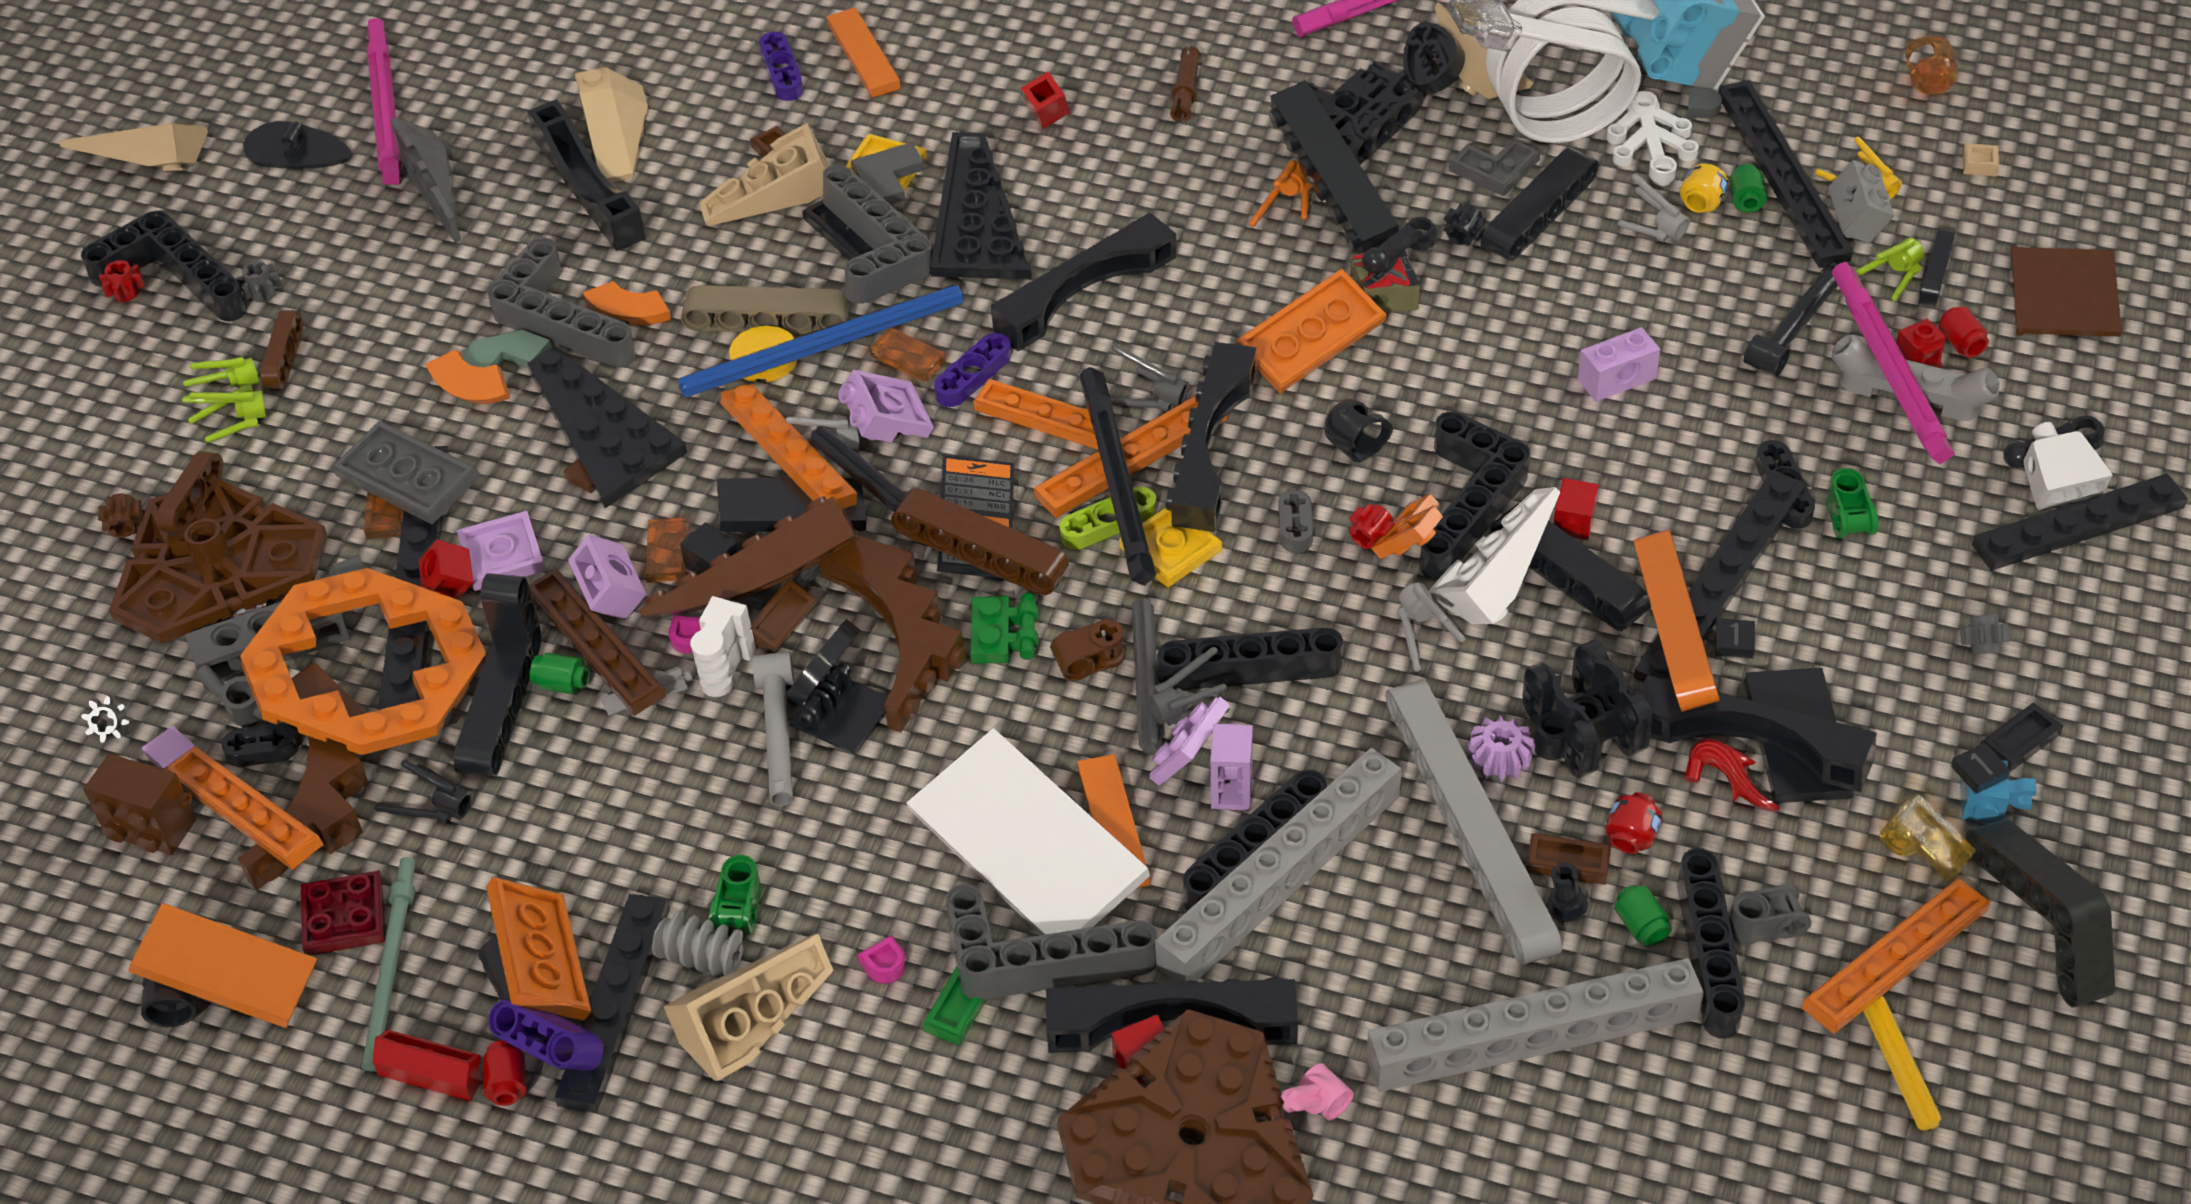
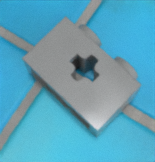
[1828,160,1895,243]

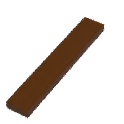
[529,568,667,716]

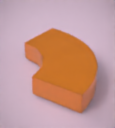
[582,281,671,325]
[425,349,511,404]

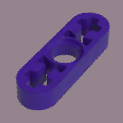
[759,32,803,101]
[934,333,1011,407]

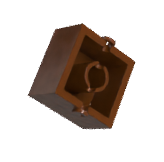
[83,753,196,855]

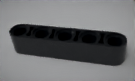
[1480,147,1599,262]
[1490,503,1651,631]
[1157,627,1343,690]
[1183,769,1327,911]
[1677,848,1745,1039]

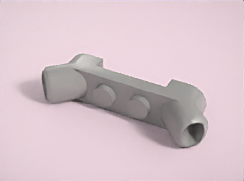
[1832,334,2000,421]

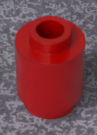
[1939,306,1989,358]
[483,1040,526,1106]

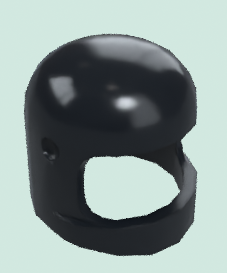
[1324,399,1393,462]

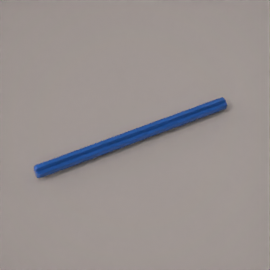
[678,285,963,397]

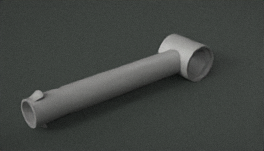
[752,651,794,806]

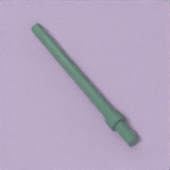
[361,857,416,1071]

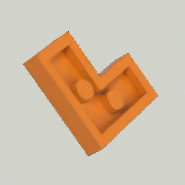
[1371,493,1443,559]

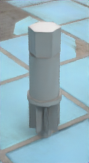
[601,666,692,717]

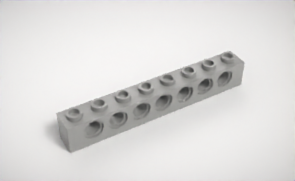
[1155,747,1401,983]
[1366,958,1703,1092]

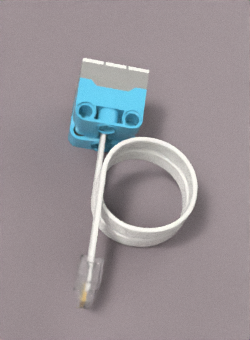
[1446,0,1765,143]

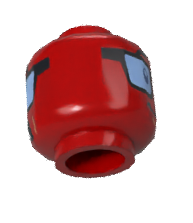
[1604,792,1663,854]

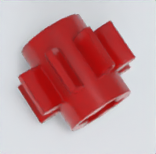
[99,260,145,302]
[1348,504,1395,549]

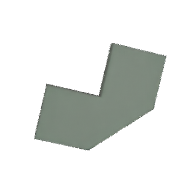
[462,329,552,369]

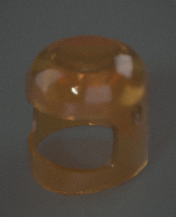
[1905,36,1958,96]

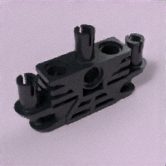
[1287,61,1423,165]

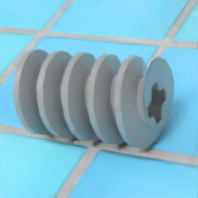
[652,910,743,977]

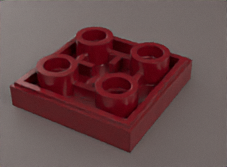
[300,870,386,956]

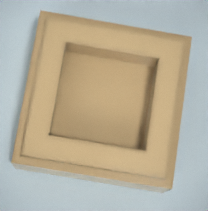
[1963,143,1999,177]

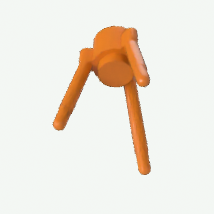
[1249,160,1312,227]

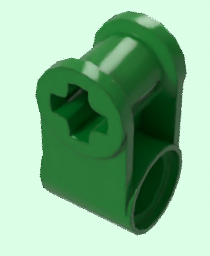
[1826,468,1878,539]
[709,854,762,934]

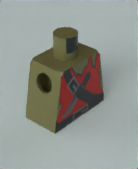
[1350,250,1420,312]

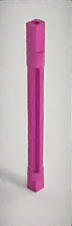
[1292,0,1399,37]
[367,18,401,185]
[1831,262,1955,465]

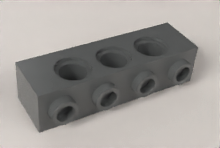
[185,602,350,689]

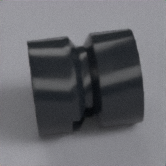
[141,977,196,1027]

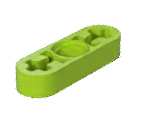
[1059,486,1157,550]

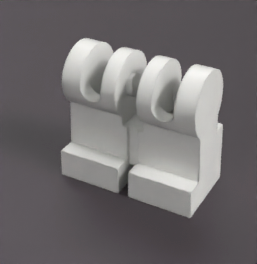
[691,596,756,697]

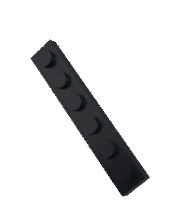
[1972,473,2188,571]
[554,893,670,1113]

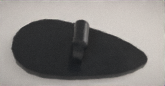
[243,121,352,169]

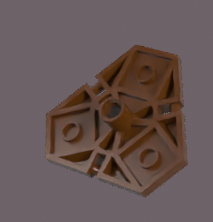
[109,479,328,644]
[1057,1009,1313,1204]

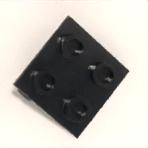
[789,663,888,754]

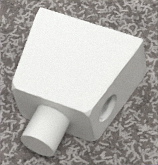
[2024,422,2113,510]

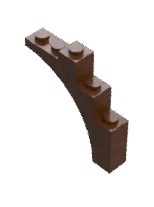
[819,535,966,732]
[238,663,369,890]

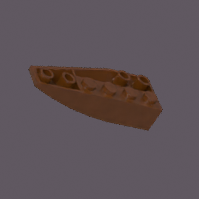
[639,496,859,619]

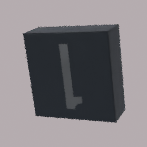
[1715,618,1755,659]
[1951,743,2010,794]

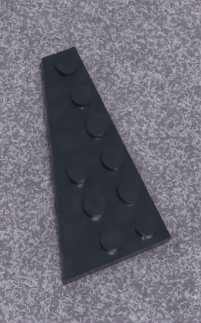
[930,132,1032,280]
[527,346,687,508]

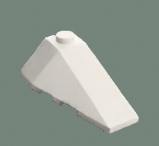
[1429,487,1560,625]

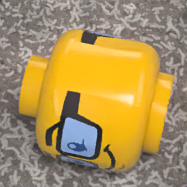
[1680,163,1729,213]

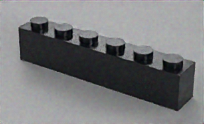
[1268,80,1398,254]

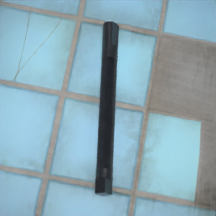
[1080,367,1156,586]

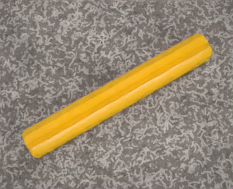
[1863,995,1941,1131]

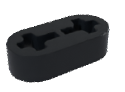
[221,723,299,767]

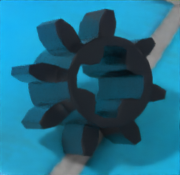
[1443,203,1486,246]

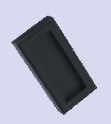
[1980,702,2063,772]

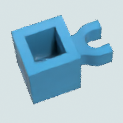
[1960,761,2037,823]

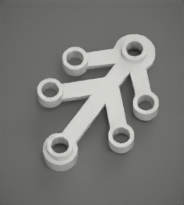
[1606,91,1699,186]

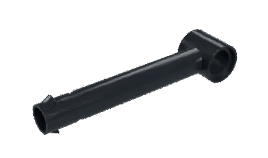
[1743,263,1838,377]

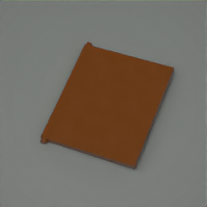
[2010,245,2122,337]

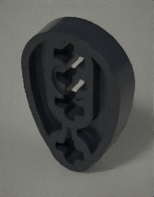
[1403,22,1465,95]
[786,619,861,707]

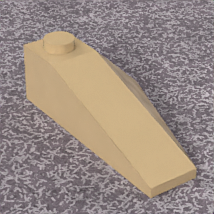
[1434,2,1534,99]
[575,67,649,183]
[59,123,208,173]
[699,123,830,226]
[663,934,834,1081]

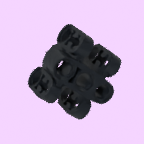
[1522,639,1653,779]

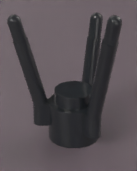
[375,760,473,824]

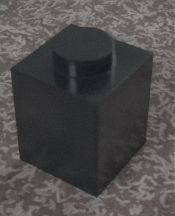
[680,522,739,575]

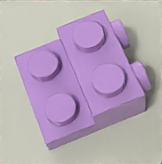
[839,370,934,443]

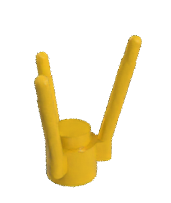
[1815,136,1902,200]

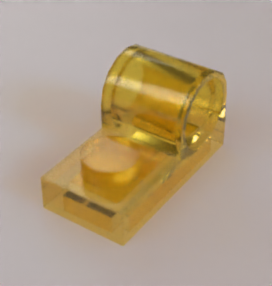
[1880,793,1976,881]

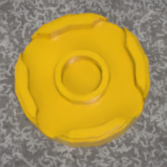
[729,326,797,382]

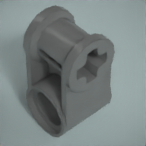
[1729,884,1811,944]

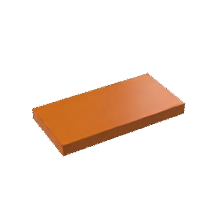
[1236,268,1387,394]
[486,877,591,1021]
[129,903,317,1028]

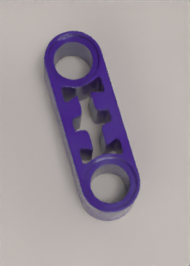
[488,1000,603,1071]

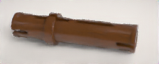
[1170,46,1201,122]

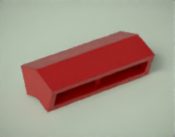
[372,1029,482,1101]

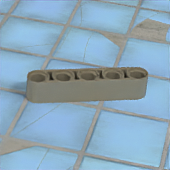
[681,285,850,334]

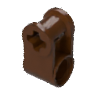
[1050,619,1126,681]

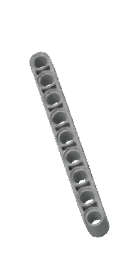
[1385,679,1562,965]

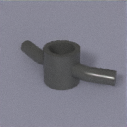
[197,665,293,727]

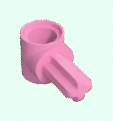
[1281,1063,1354,1120]

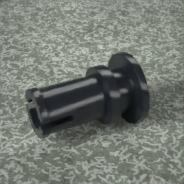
[1547,862,1588,923]

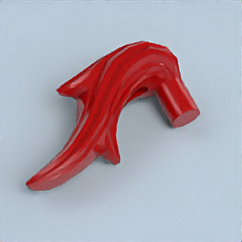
[1684,739,1780,811]

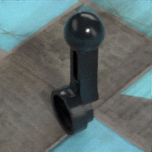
[1362,217,1437,274]
[2003,416,2105,468]

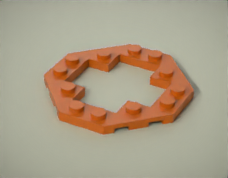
[240,568,486,755]

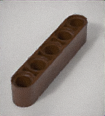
[891,488,1069,595]

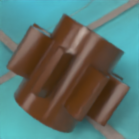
[98,493,144,538]

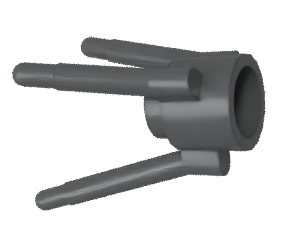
[1110,345,1189,412]
[1149,647,1230,726]

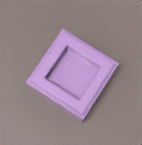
[142,725,195,770]

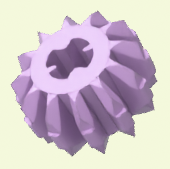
[1467,715,1535,783]

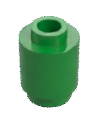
[1730,164,1767,212]
[530,653,590,695]
[1614,885,1672,947]

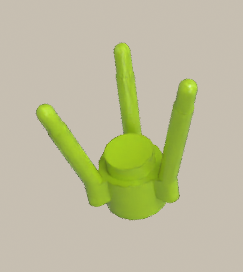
[1855,237,1924,301]
[183,356,260,424]
[182,390,266,443]

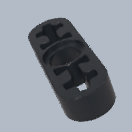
[1918,228,1956,307]
[1755,440,1815,529]

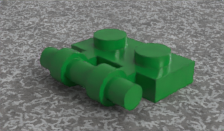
[970,593,1039,664]

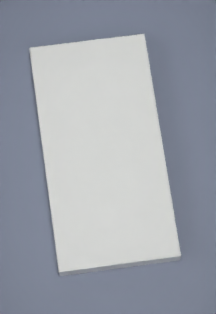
[906,728,1150,935]

